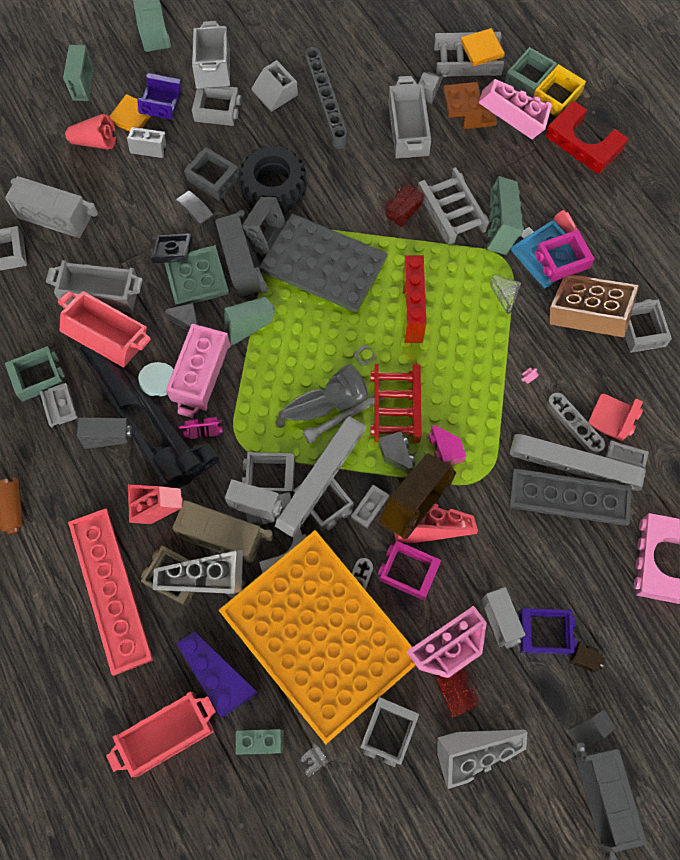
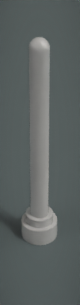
[302,396,384,444]

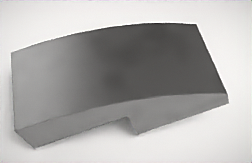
[175,191,213,226]

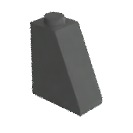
[77,418,132,449]

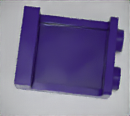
[137,73,182,120]

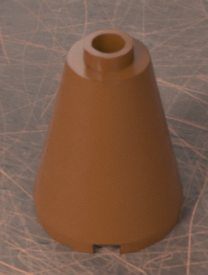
[0,478,23,535]

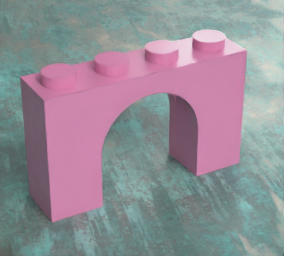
[634,513,680,604]

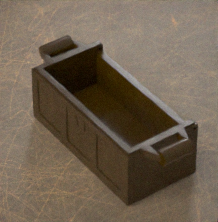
[380,453,456,540]

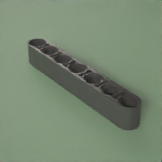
[305,47,347,149]

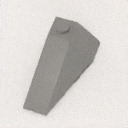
[437,730,527,789]

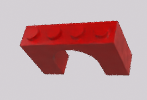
[545,101,629,174]
[403,255,427,343]

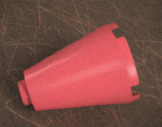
[65,114,116,150]

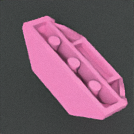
[407,606,487,678]

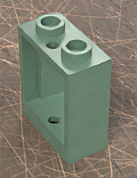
[63,45,94,101]
[505,47,557,98]
[5,346,65,402]
[236,729,284,755]

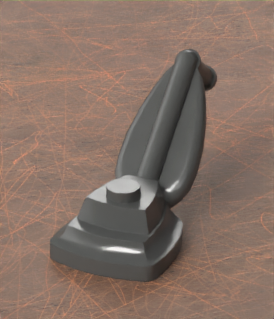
[275,364,369,428]

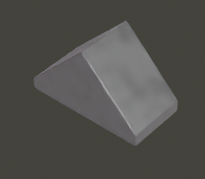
[165,303,198,331]

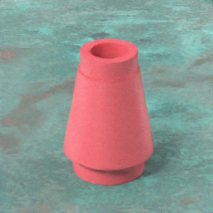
[553,210,578,234]

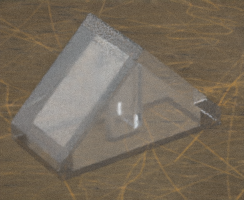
[490,275,521,314]

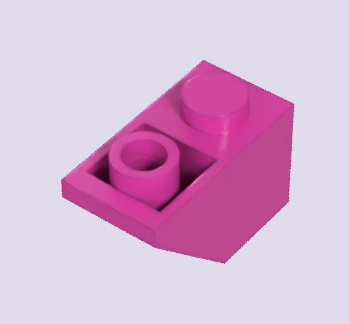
[428,425,466,466]

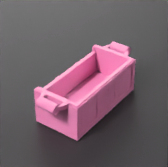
[166,324,231,418]

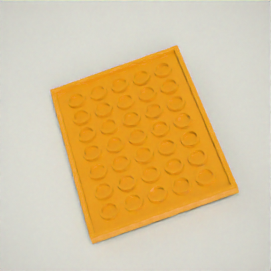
[219,530,415,745]

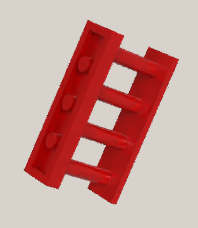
[370,364,422,443]

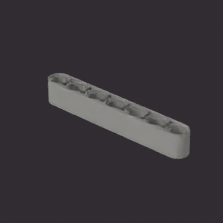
[275,416,366,537]
[510,434,646,491]

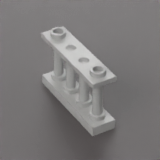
[434,32,504,77]
[417,168,489,245]

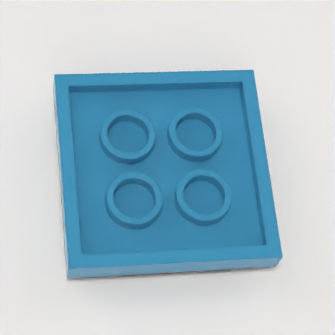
[511,220,578,289]

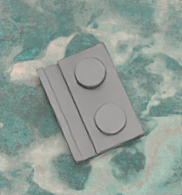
[40,383,78,427]

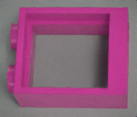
[535,230,595,282]
[378,541,441,600]

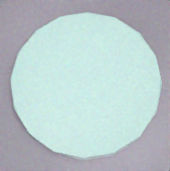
[138,362,174,396]

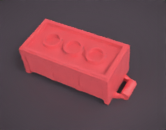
[58,291,151,368]
[106,691,216,777]

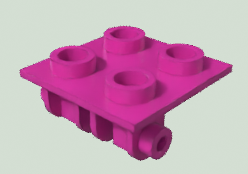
[179,417,223,439]

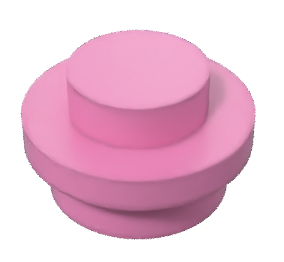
[521,367,539,384]

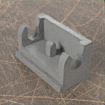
[127,127,166,158]

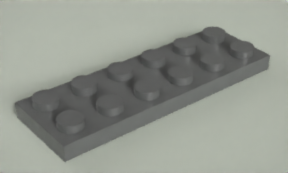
[509,469,632,526]

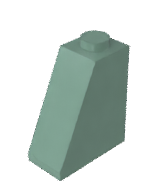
[224,297,275,345]

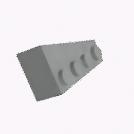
[153,550,243,594]

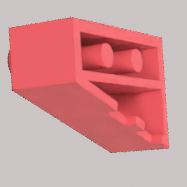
[128,484,183,524]

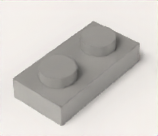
[351,485,389,529]

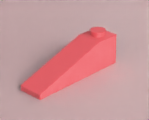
[394,504,478,543]

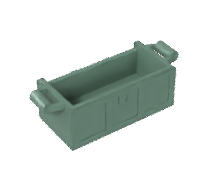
[133,0,171,52]

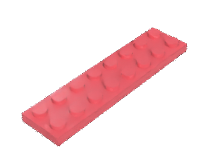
[68,509,154,676]

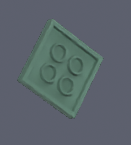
[165,245,229,307]

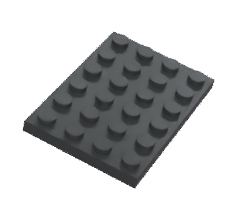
[259,214,388,313]

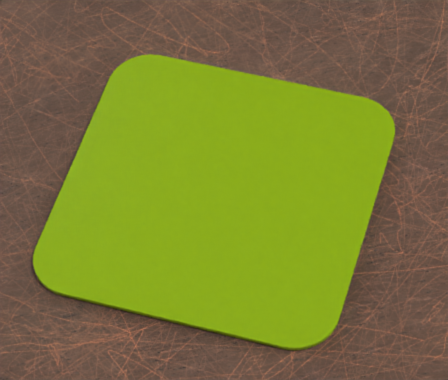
[233,230,514,485]

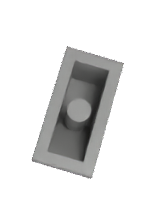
[418,72,443,104]

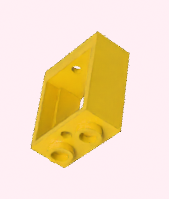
[533,64,586,117]

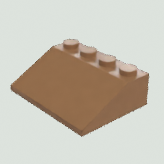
[550,275,639,338]

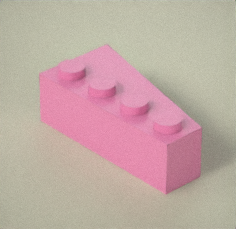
[479,79,552,139]

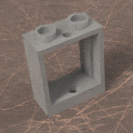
[192,86,242,126]
[0,226,27,271]
[625,299,672,353]
[242,452,295,497]
[293,478,354,532]
[225,479,283,523]
[481,587,526,649]
[360,697,419,767]

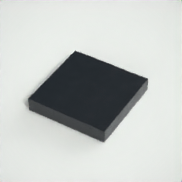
[151,234,193,263]

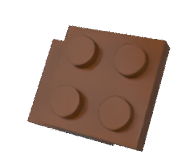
[443,82,497,129]

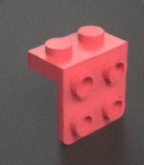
[588,394,643,441]

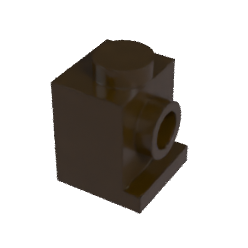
[569,641,606,673]

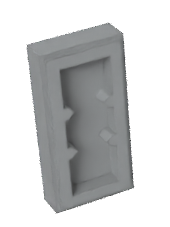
[606,441,649,469]

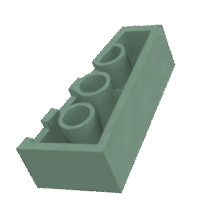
[487,176,524,255]

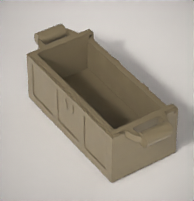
[172,500,273,564]

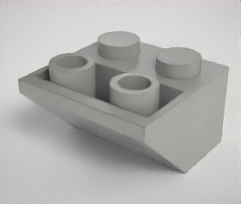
[251,60,298,112]

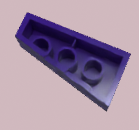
[176,632,259,718]

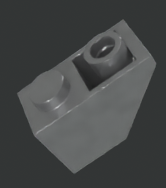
[378,432,415,474]

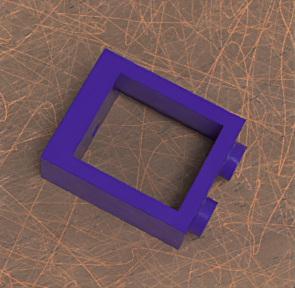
[518,608,577,655]

